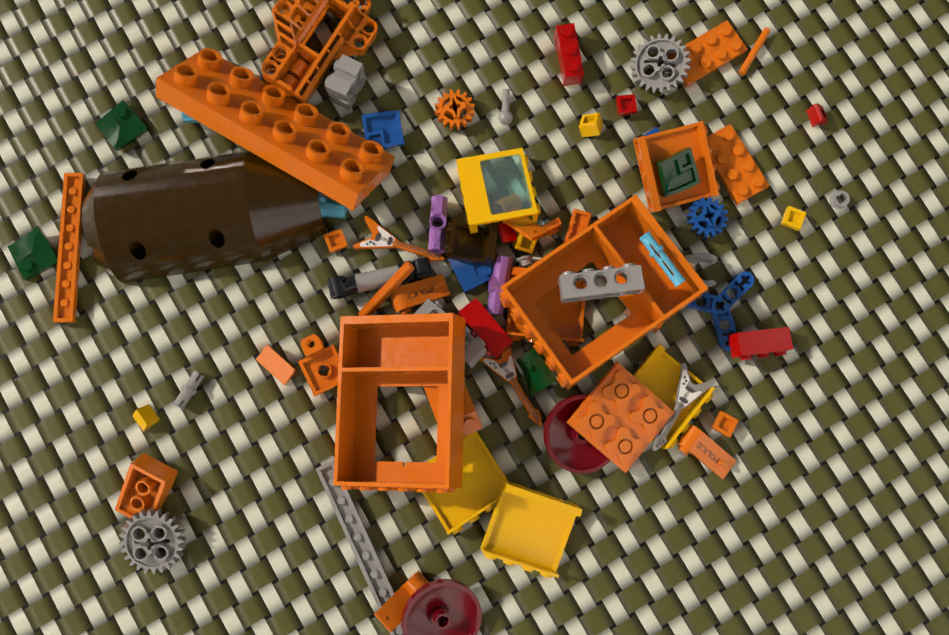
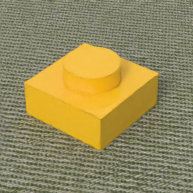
[780,206,806,231]

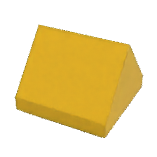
[133,404,160,432]

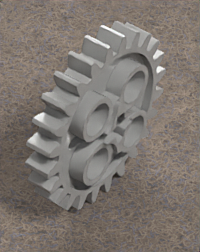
[630,33,691,95]
[119,508,187,574]

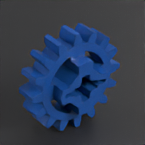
[686,197,729,238]

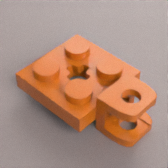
[298,334,339,397]

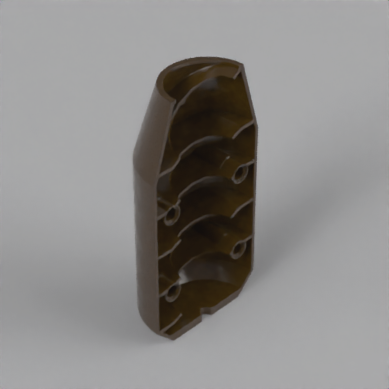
[82,151,327,283]

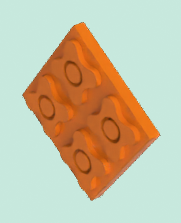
[566,362,675,473]

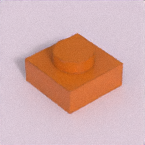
[541,217,562,237]
[323,228,348,254]
[711,411,739,438]

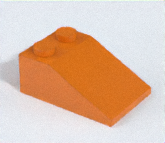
[423,382,483,436]
[115,453,178,518]

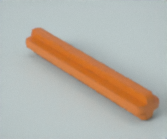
[358,261,415,316]

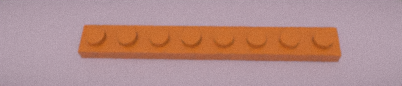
[53,173,86,323]

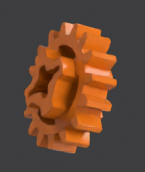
[435,89,475,130]

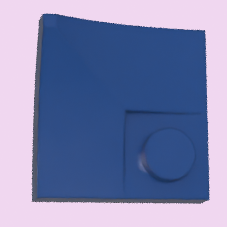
[361,111,405,150]
[448,259,494,293]

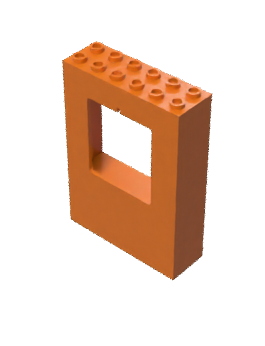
[499,194,709,390]
[333,313,466,493]

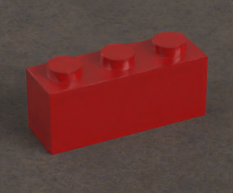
[554,23,584,86]
[458,298,513,359]
[728,327,793,361]

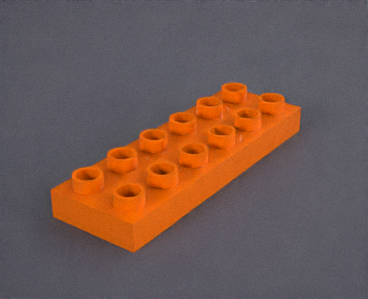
[155,48,395,211]

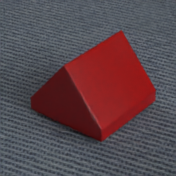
[806,103,828,127]
[498,223,517,245]

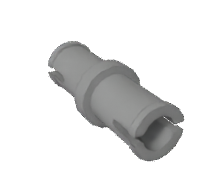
[172,371,205,410]

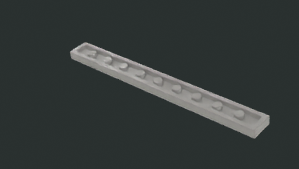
[316,460,403,635]

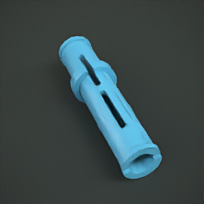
[639,231,686,287]

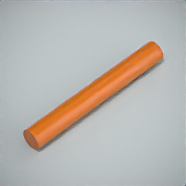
[738,28,771,76]

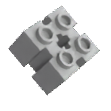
[325,54,367,110]

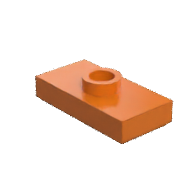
[564,208,592,243]

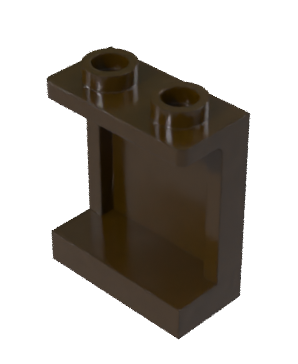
[443,217,498,267]

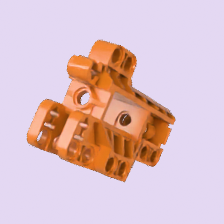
[262,0,377,103]

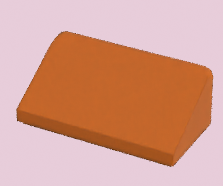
[256,344,297,385]

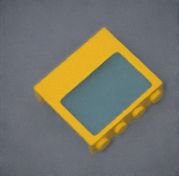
[456,148,541,234]

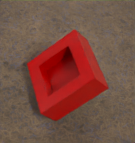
[616,94,637,116]

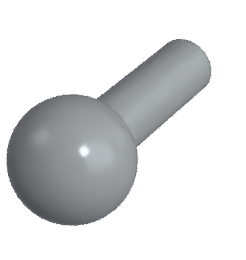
[498,89,513,125]

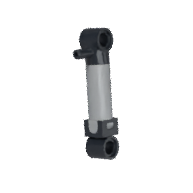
[327,258,434,300]

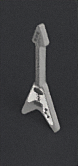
[652,363,715,451]

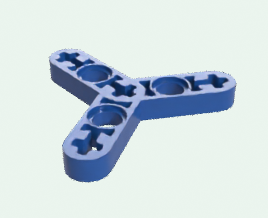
[686,271,754,352]

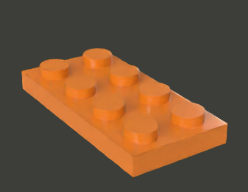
[667,20,747,88]
[707,124,770,205]

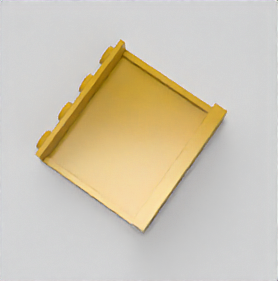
[633,344,715,449]
[422,431,508,535]
[480,480,583,578]

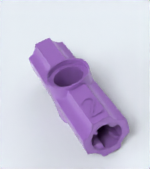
[428,195,448,254]
[486,256,513,315]

